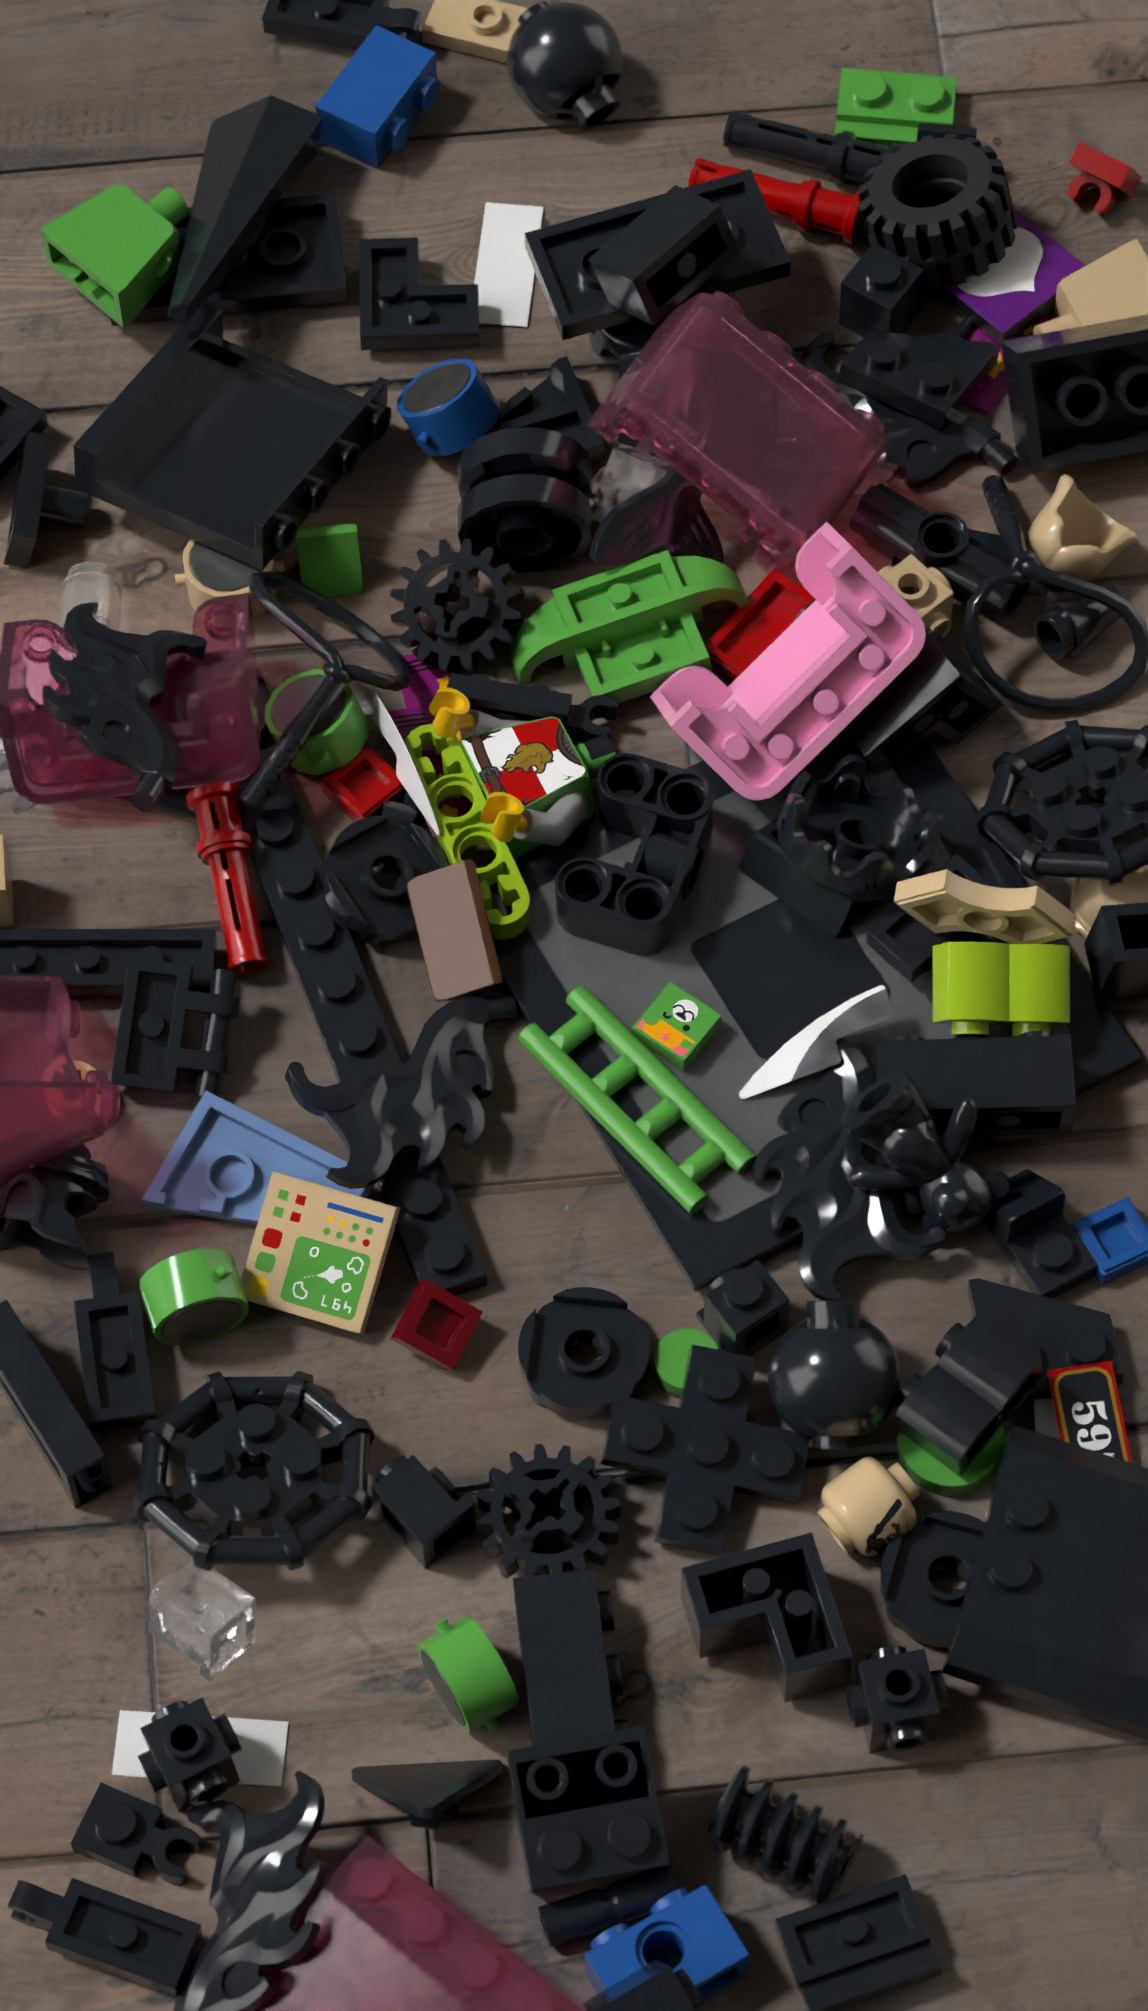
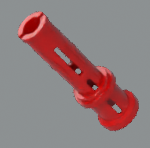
[688,157,864,245]
[186,782,269,975]

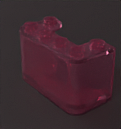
[587,291,888,573]

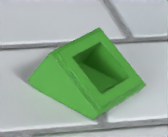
[296,523,363,598]

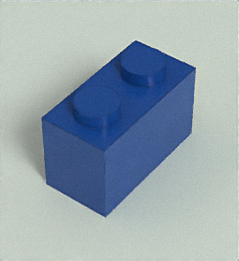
[315,25,441,170]

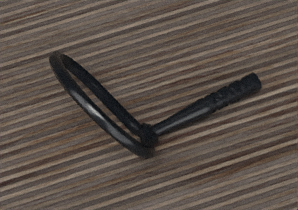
[963,475,1148,712]
[238,571,412,813]

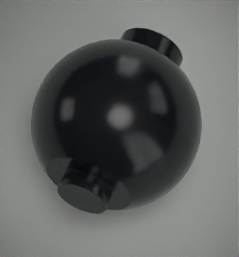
[507,1,623,129]
[767,1300,901,1449]

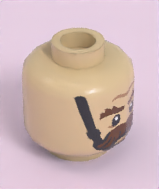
[817,1457,920,1558]

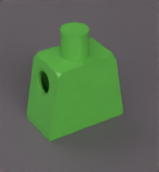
[40,184,189,328]

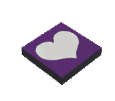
[932,209,1086,346]

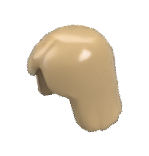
[1026,474,1140,582]

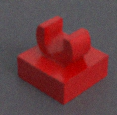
[1068,142,1142,216]

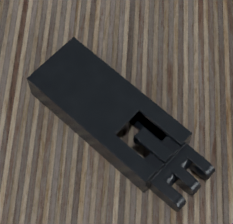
[0,1300,113,1509]

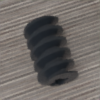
[708,1765,864,1905]

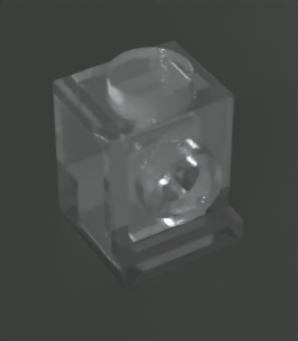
[148,1559,256,1681]

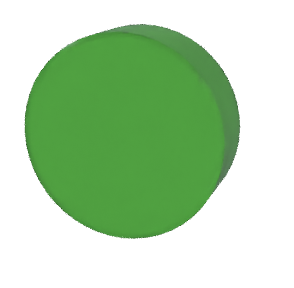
[654,1328,719,1397]

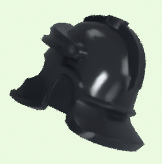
[0,1128,110,1270]

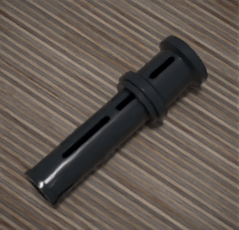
[723,110,901,184]

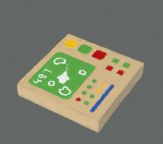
[241,1171,400,1334]

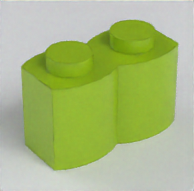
[933,942,1070,1037]

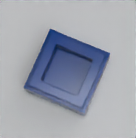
[1071,1197,1148,1285]

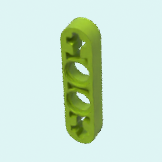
[405,724,531,940]

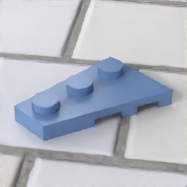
[141,1091,375,1225]

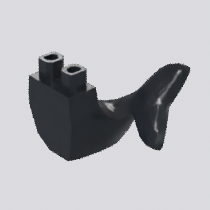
[589,343,777,565]

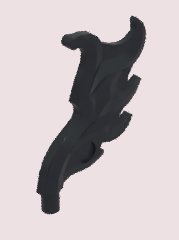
[42,602,207,812]
[285,991,517,1189]
[754,1037,946,1301]
[174,1770,327,2011]

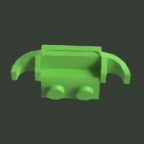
[510,550,750,704]

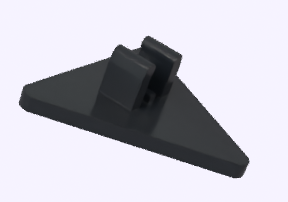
[351,1759,502,1830]

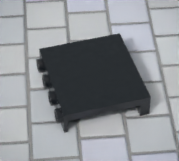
[73,304,392,570]

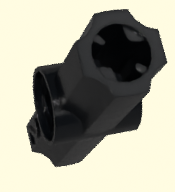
[850,482,1031,620]

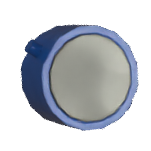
[397,359,500,456]

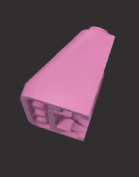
[650,521,926,801]

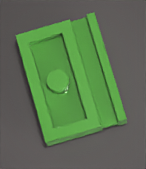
[834,68,957,147]

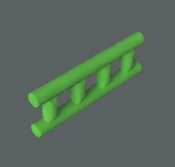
[517,985,757,1215]

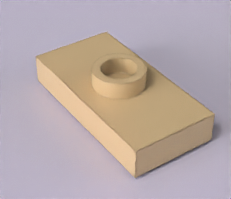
[422,0,528,64]

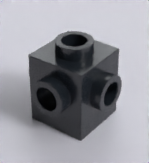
[846,1646,949,1753]
[138,1698,242,1812]

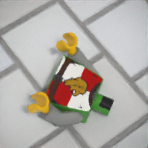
[429,687,616,859]

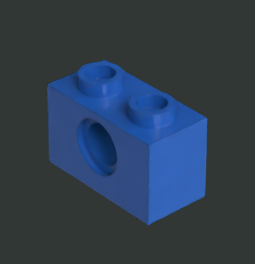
[585,1884,749,2002]

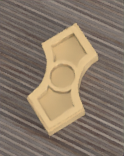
[894,869,1076,944]

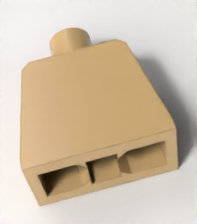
[1034,239,1148,335]

